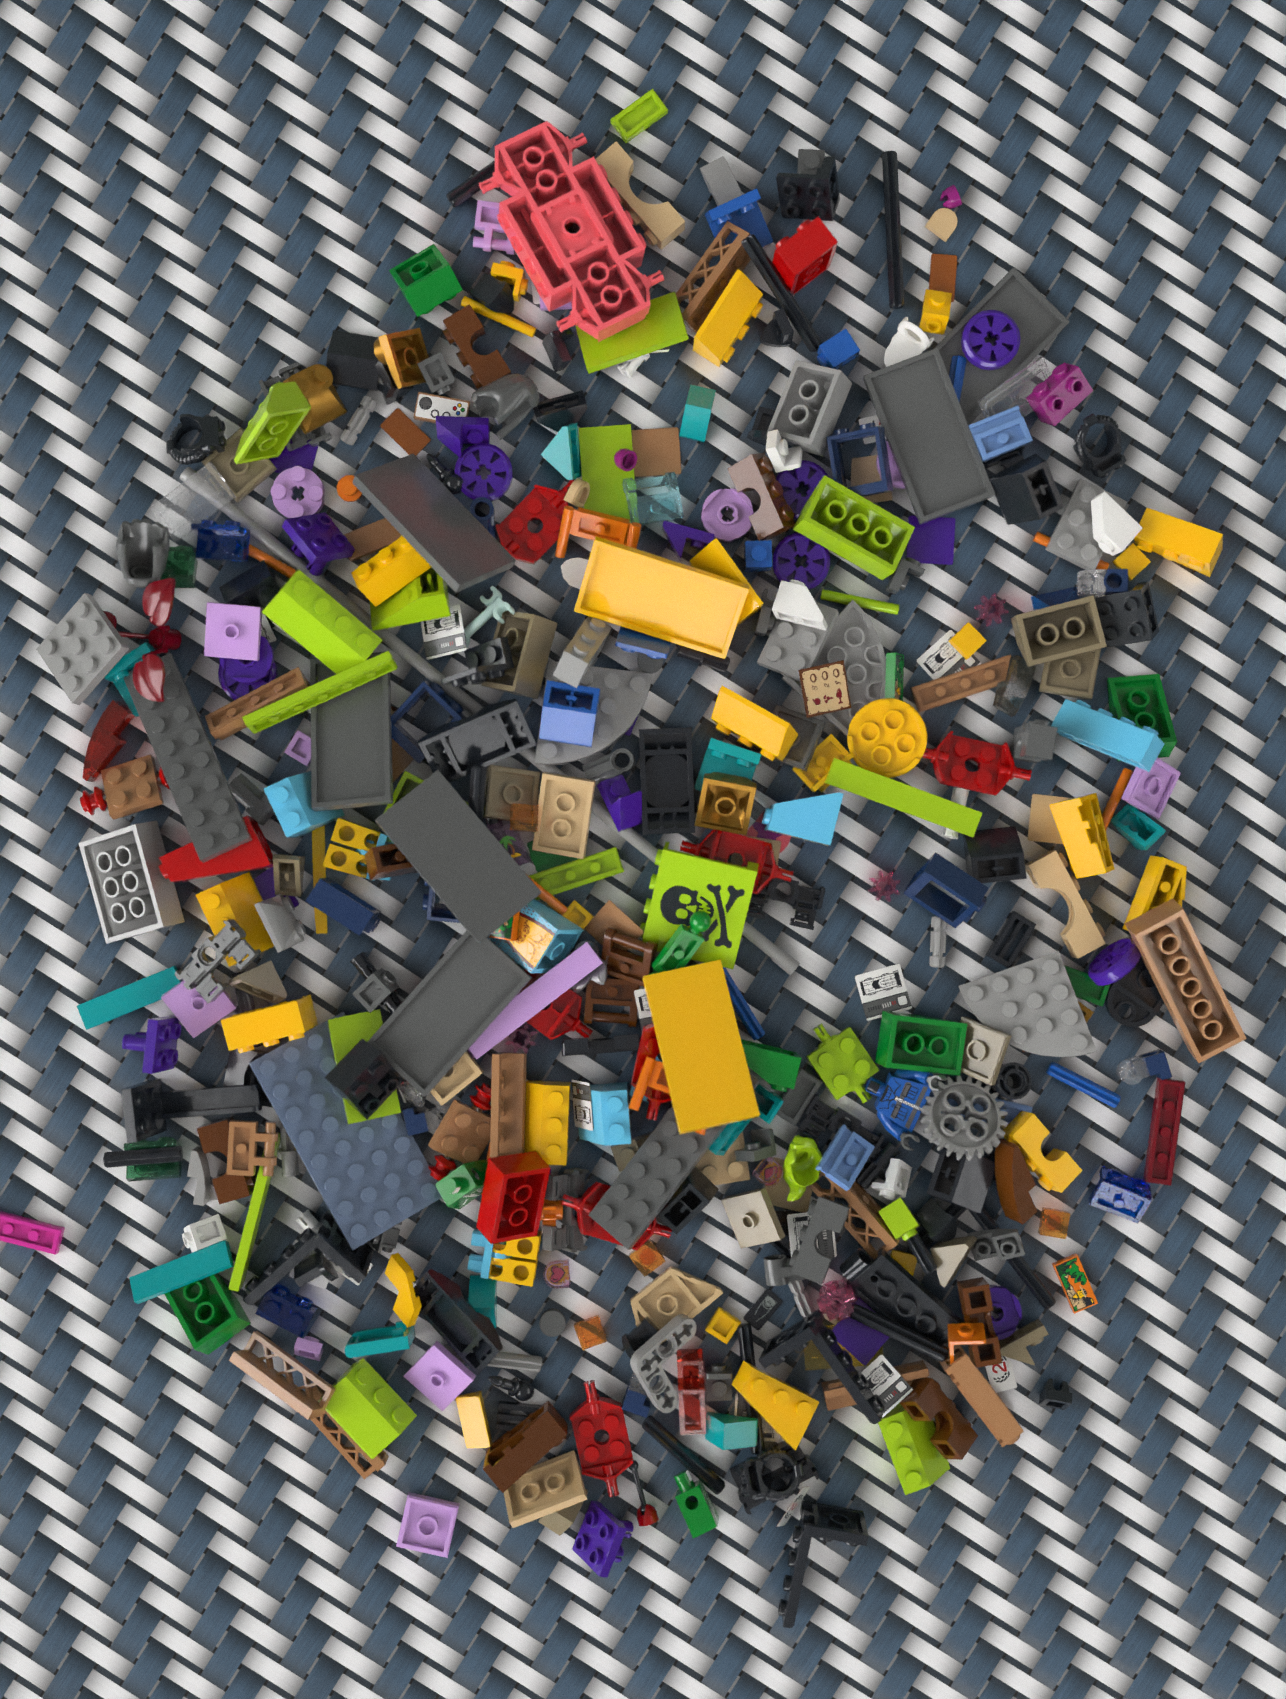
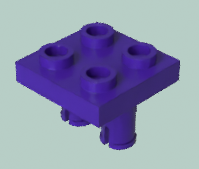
[282,512,355,576]
[122,1016,181,1074]
[572,1501,634,1577]

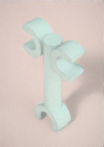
[464,586,515,647]

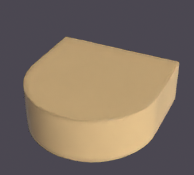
[925,208,957,242]
[564,478,590,508]

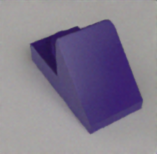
[436,416,490,458]
[662,520,715,561]
[597,774,642,832]

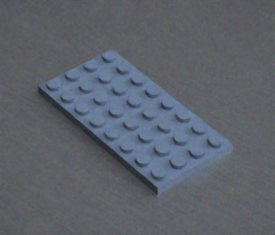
[249,1011,442,1250]

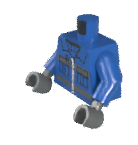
[865,1069,947,1151]

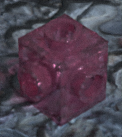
[817,1278,857,1321]

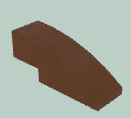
[995,1139,1037,1224]

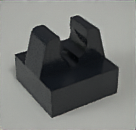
[1039,1378,1073,1410]

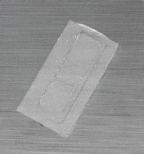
[977,356,1051,418]
[150,462,236,542]

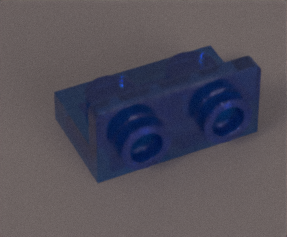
[191,520,250,562]
[1089,1167,1152,1224]
[255,1284,318,1338]

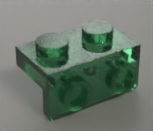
[160,546,198,588]
[123,1137,182,1182]

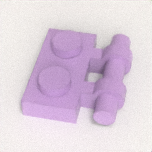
[473,200,515,255]

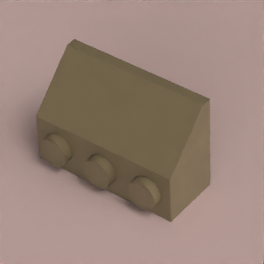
[1011,595,1107,667]
[481,611,557,699]

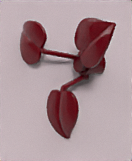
[103,578,181,702]

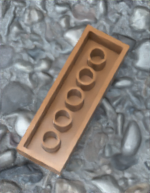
[1125,899,1247,1063]

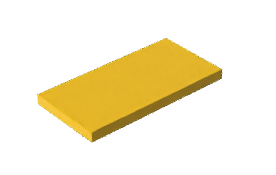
[574,536,750,659]
[642,960,760,1134]

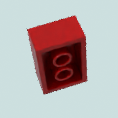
[772,217,838,295]
[476,1151,551,1244]

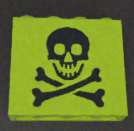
[640,842,759,969]

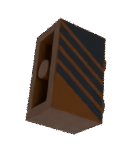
[364,844,417,880]

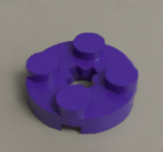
[219,635,274,684]
[989,1285,1022,1340]

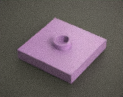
[204,602,262,661]
[1121,757,1181,820]
[161,972,237,1038]
[404,1341,476,1411]
[396,1492,460,1558]

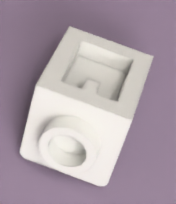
[766,429,803,473]
[871,1158,912,1200]
[182,1214,227,1253]

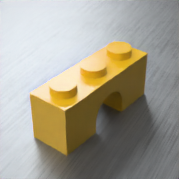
[1003,1111,1083,1193]

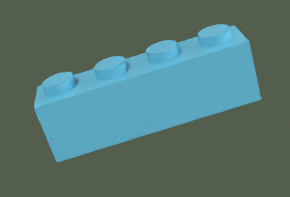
[1051,699,1164,772]

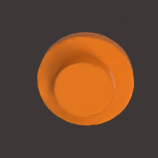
[337,475,362,502]

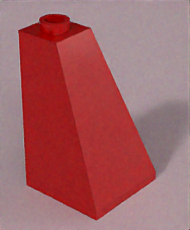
[159,816,273,882]

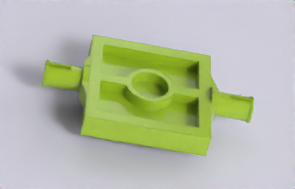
[806,1023,880,1103]

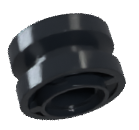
[990,1062,1032,1101]

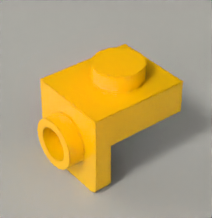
[491,261,529,302]
[919,289,952,335]

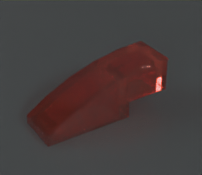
[83,700,135,782]
[677,1348,706,1435]

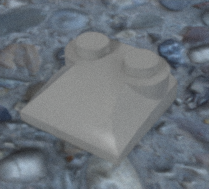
[254,894,306,953]

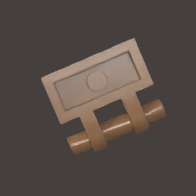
[227,1120,278,1176]

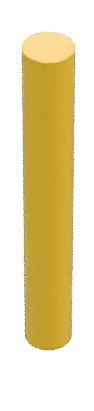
[461,296,537,338]

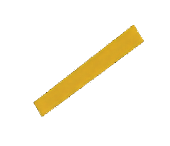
[312,825,327,934]

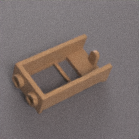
[939,1345,1024,1447]

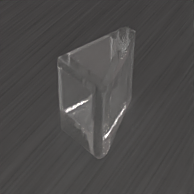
[398,1079,426,1108]

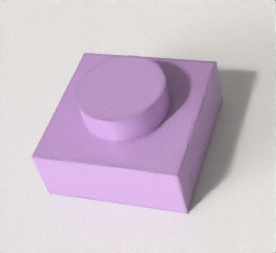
[284,730,311,766]
[294,1336,323,1361]

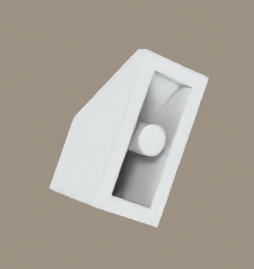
[1091,491,1143,556]
[772,580,828,630]

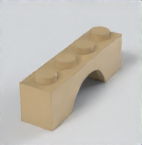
[595,142,685,250]
[1025,850,1106,959]

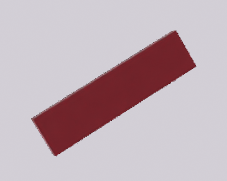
[1143,1078,1186,1185]

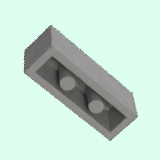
[553,616,612,688]

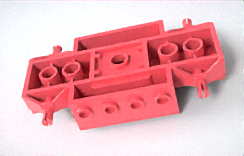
[479,121,664,342]

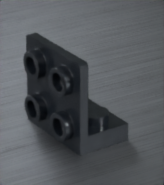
[776,156,840,221]
[1094,581,1159,648]
[441,637,514,688]

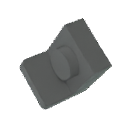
[797,149,825,175]
[417,352,455,395]
[885,557,925,595]
[352,968,399,1013]
[735,1129,777,1162]
[705,1363,732,1401]

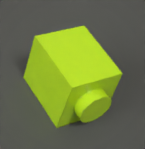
[878,1197,920,1241]

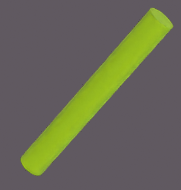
[820,589,899,615]

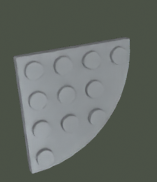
[782,600,886,737]
[535,661,653,766]
[958,951,1097,1057]

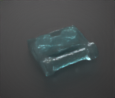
[622,472,684,525]

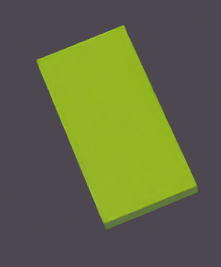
[575,291,689,374]
[578,424,638,523]
[327,1009,401,1124]

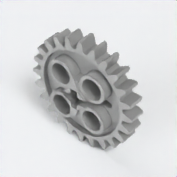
[921,1075,1008,1161]

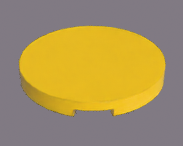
[847,698,927,778]

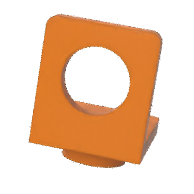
[947,1323,986,1364]

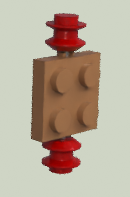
[80,754,170,820]
[428,1083,491,1181]

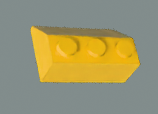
[693,269,764,367]
[351,535,431,607]
[689,538,763,627]
[711,685,798,761]
[196,872,275,967]
[525,1080,571,1166]

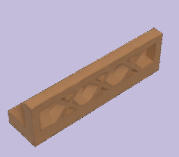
[676,221,751,333]
[205,667,310,740]
[490,1052,527,1158]
[809,1171,900,1260]
[229,1331,336,1420]
[821,1360,929,1411]
[305,1385,389,1480]

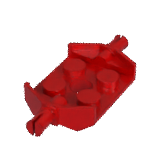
[495,480,573,565]
[922,731,1032,796]
[680,829,794,894]
[517,968,593,1040]
[631,1023,671,1120]
[561,1182,672,1251]
[569,1380,633,1497]

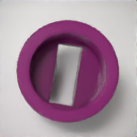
[940,185,962,209]
[614,448,637,471]

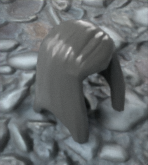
[471,373,540,440]
[116,518,170,588]

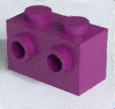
[1026,363,1093,426]

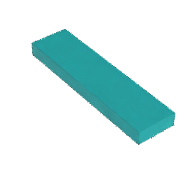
[77,966,182,1030]
[129,1240,234,1304]

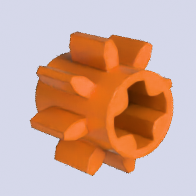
[540,1199,563,1226]

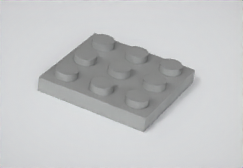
[36,593,129,705]

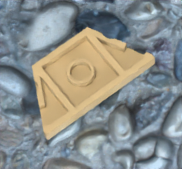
[631,1266,723,1345]

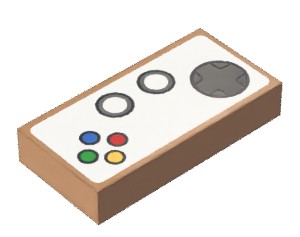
[413,392,471,424]

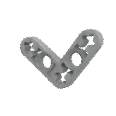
[630,1314,697,1413]

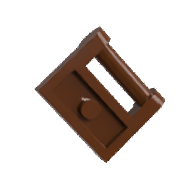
[601,927,658,987]
[584,978,639,1027]

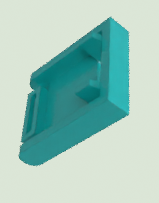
[345,1321,416,1358]

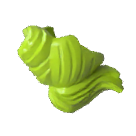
[782,1135,822,1201]

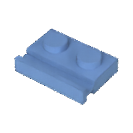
[969,406,1033,462]
[815,1125,875,1191]

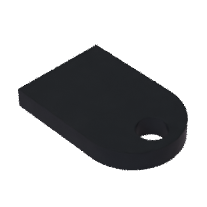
[1105,957,1164,1027]

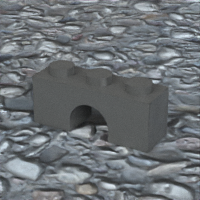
[1011,719,1057,763]
[789,1196,851,1285]

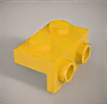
[792,734,854,793]

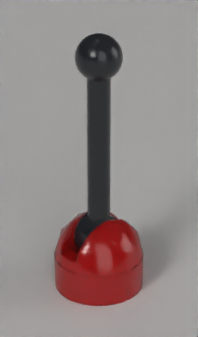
[628,1460,659,1526]

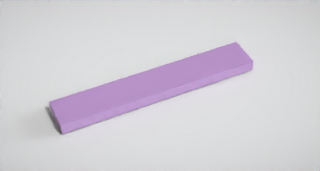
[469,942,603,1059]

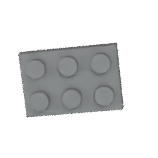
[1045,479,1127,573]
[757,601,839,681]

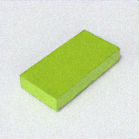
[610,89,668,143]

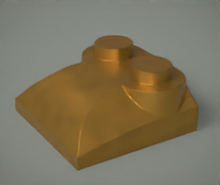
[374,328,429,389]
[283,364,347,434]
[695,772,757,835]

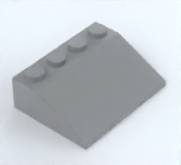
[79,821,185,944]

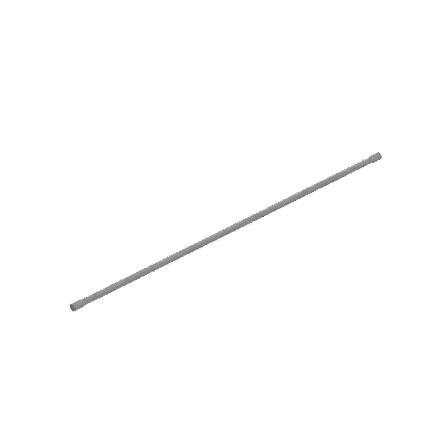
[180,466,800,975]

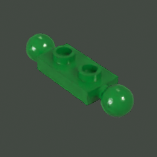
[649,911,711,975]

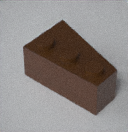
[483,1400,568,1493]

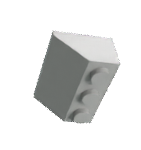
[767,360,852,456]

